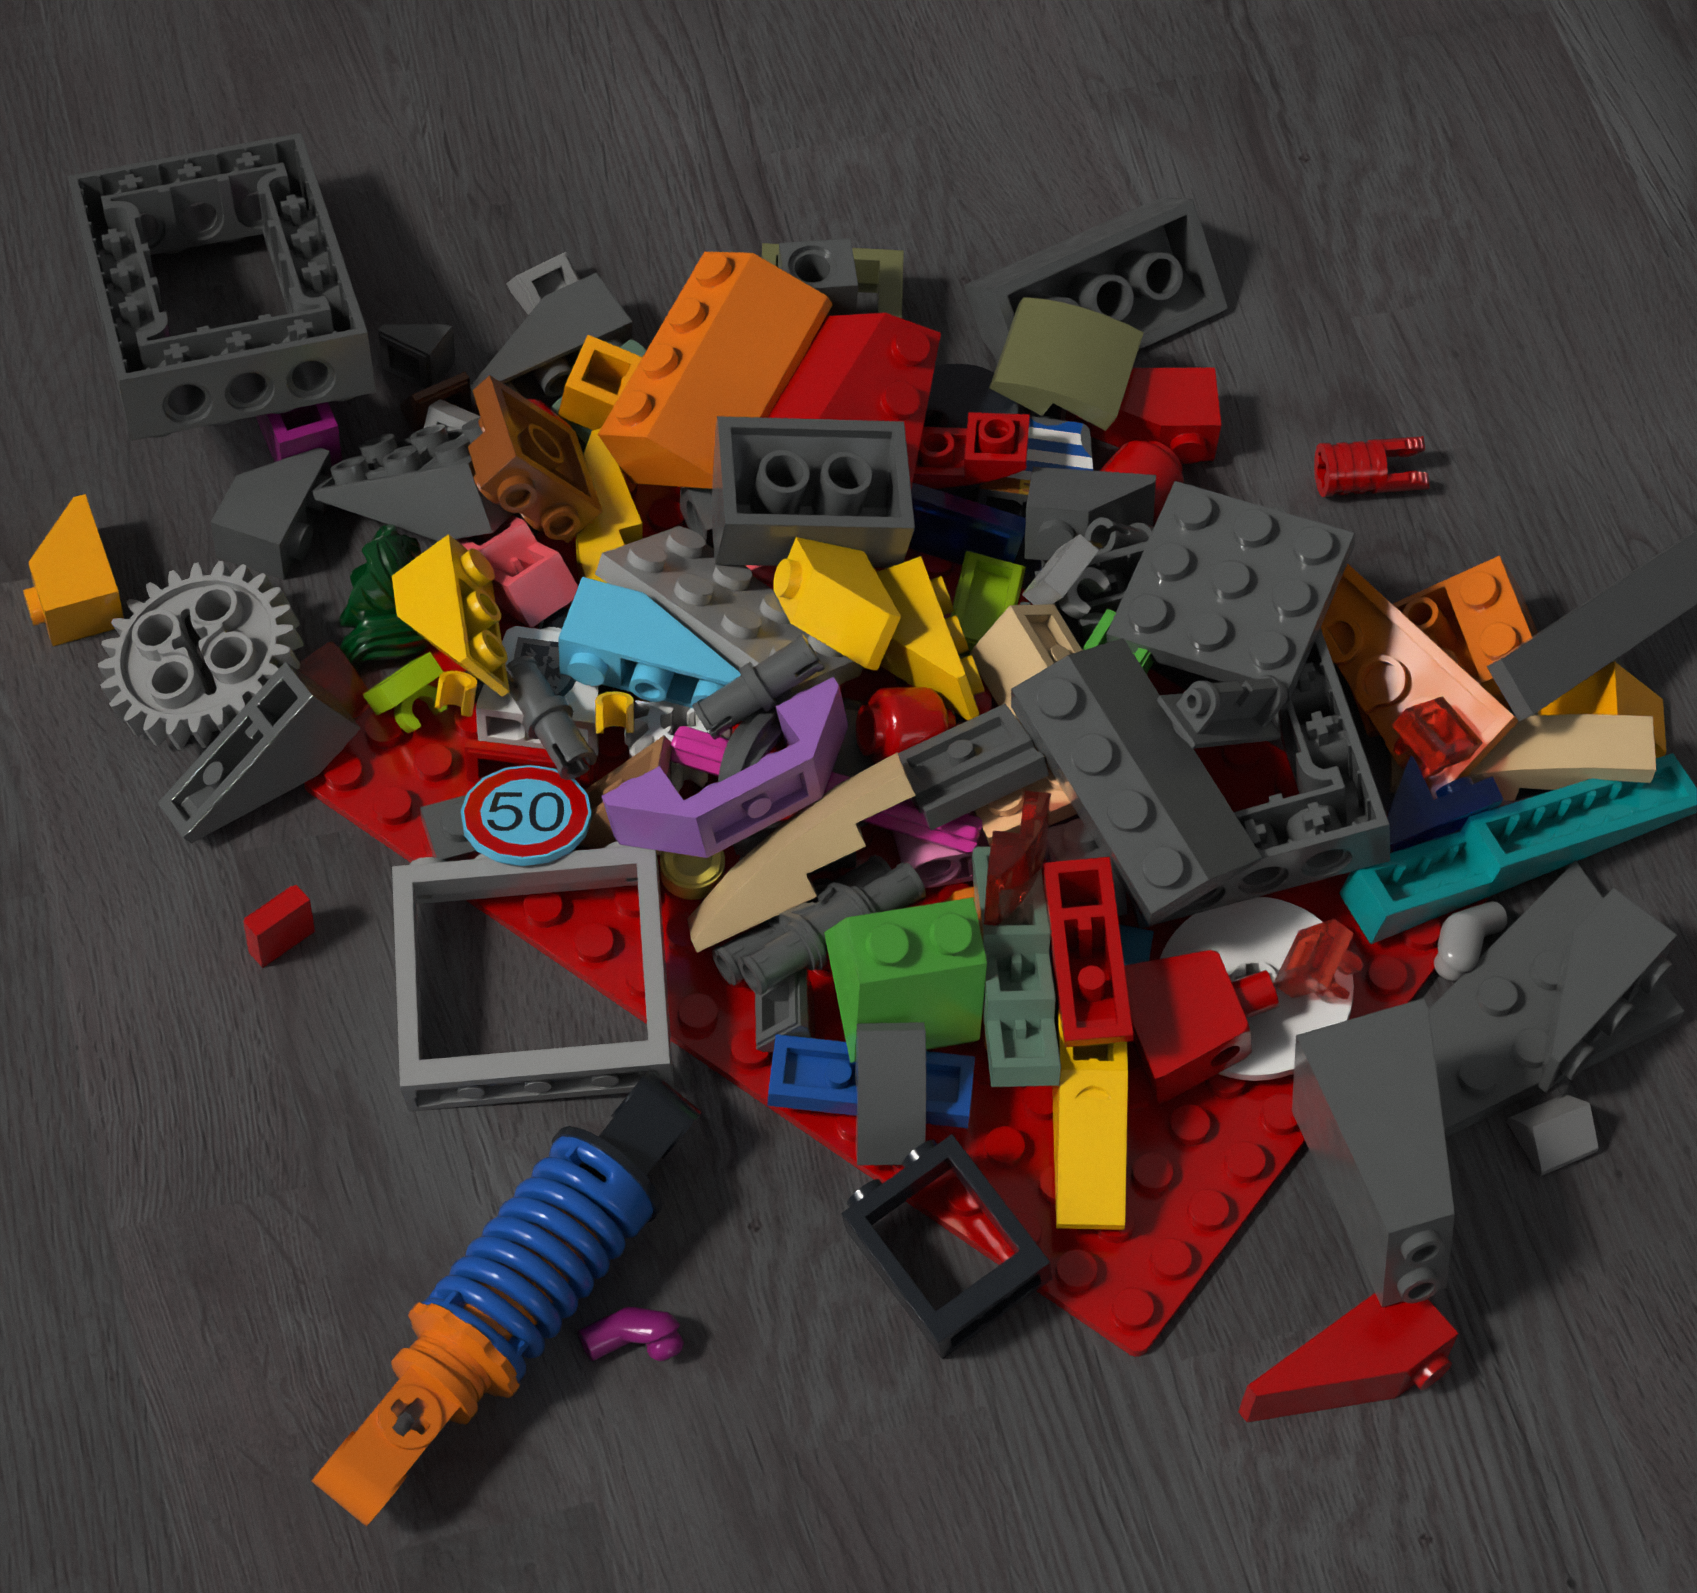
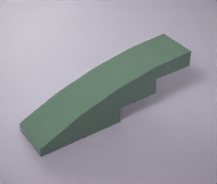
[972,846,1061,1087]

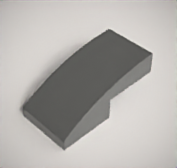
[855,1022,926,1165]

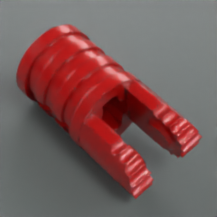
[1314,436,1430,497]

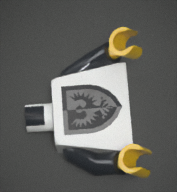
[434,607,634,756]

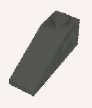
[158,662,361,843]

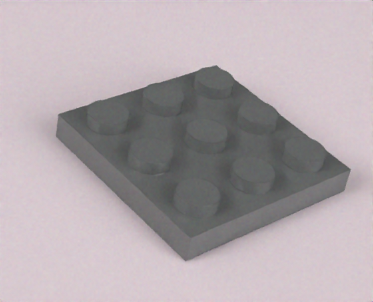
[1106,481,1355,702]

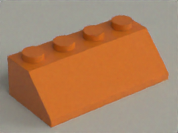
[598,252,833,489]

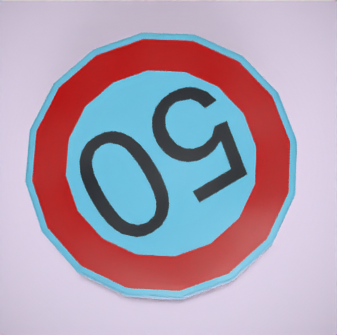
[461,765,592,866]

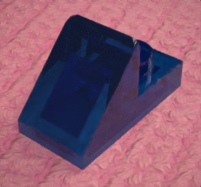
[1386,756,1503,853]

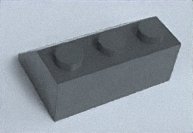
[711,416,915,568]

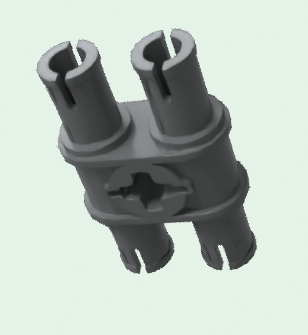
[712,854,926,995]

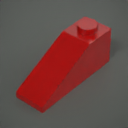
[1065,367,1222,464]
[1043,857,1133,1047]
[1238,1293,1459,1423]

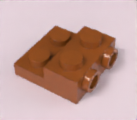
[468,375,603,543]

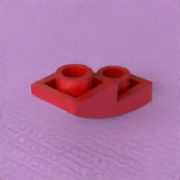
[911,412,1030,489]

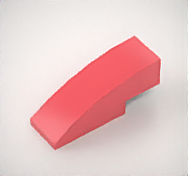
[455,515,578,628]

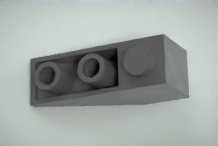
[470,273,632,416]
[1538,888,1677,1092]

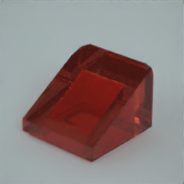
[297,641,370,719]

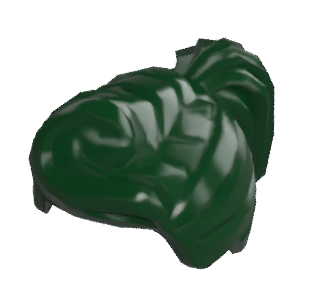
[339,524,430,676]

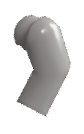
[1434,901,1507,981]

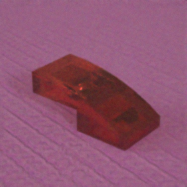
[984,791,1051,926]

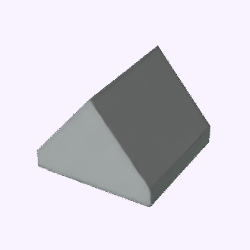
[1507,1094,1599,1176]

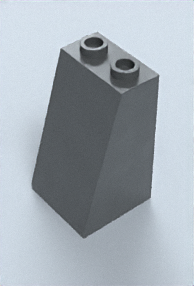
[1292,998,1455,1307]

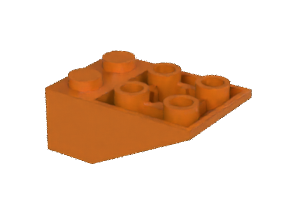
[1350,555,1538,737]

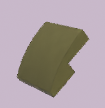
[990,297,1144,431]

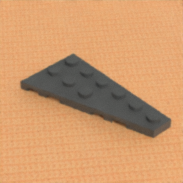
[1429,861,1684,1138]

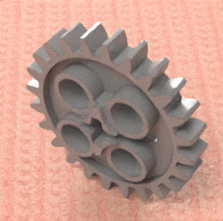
[98,561,303,750]

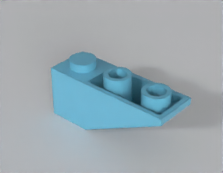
[558,577,743,721]

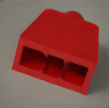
[1124,950,1279,1104]

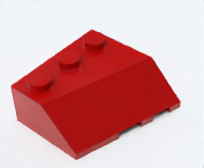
[767,313,941,488]

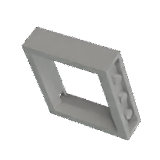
[392,841,674,1111]

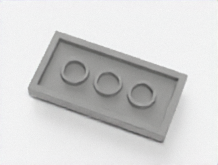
[595,526,863,704]

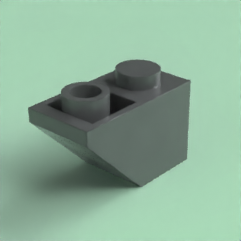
[211,447,333,580]

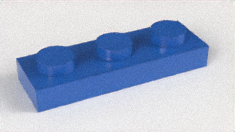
[767,1034,975,1128]

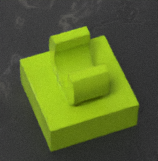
[362,652,447,733]

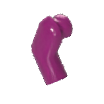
[577,1306,684,1361]

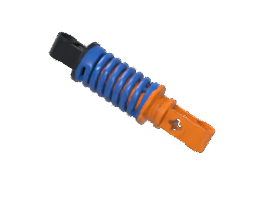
[311,1069,702,1527]

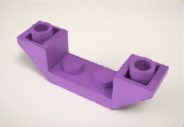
[602,677,848,858]

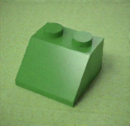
[824,897,987,1063]

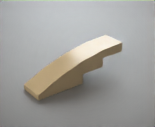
[1389,714,1656,801]
[687,753,916,953]

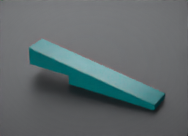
[1339,753,1697,944]

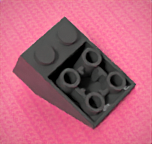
[312,417,515,541]

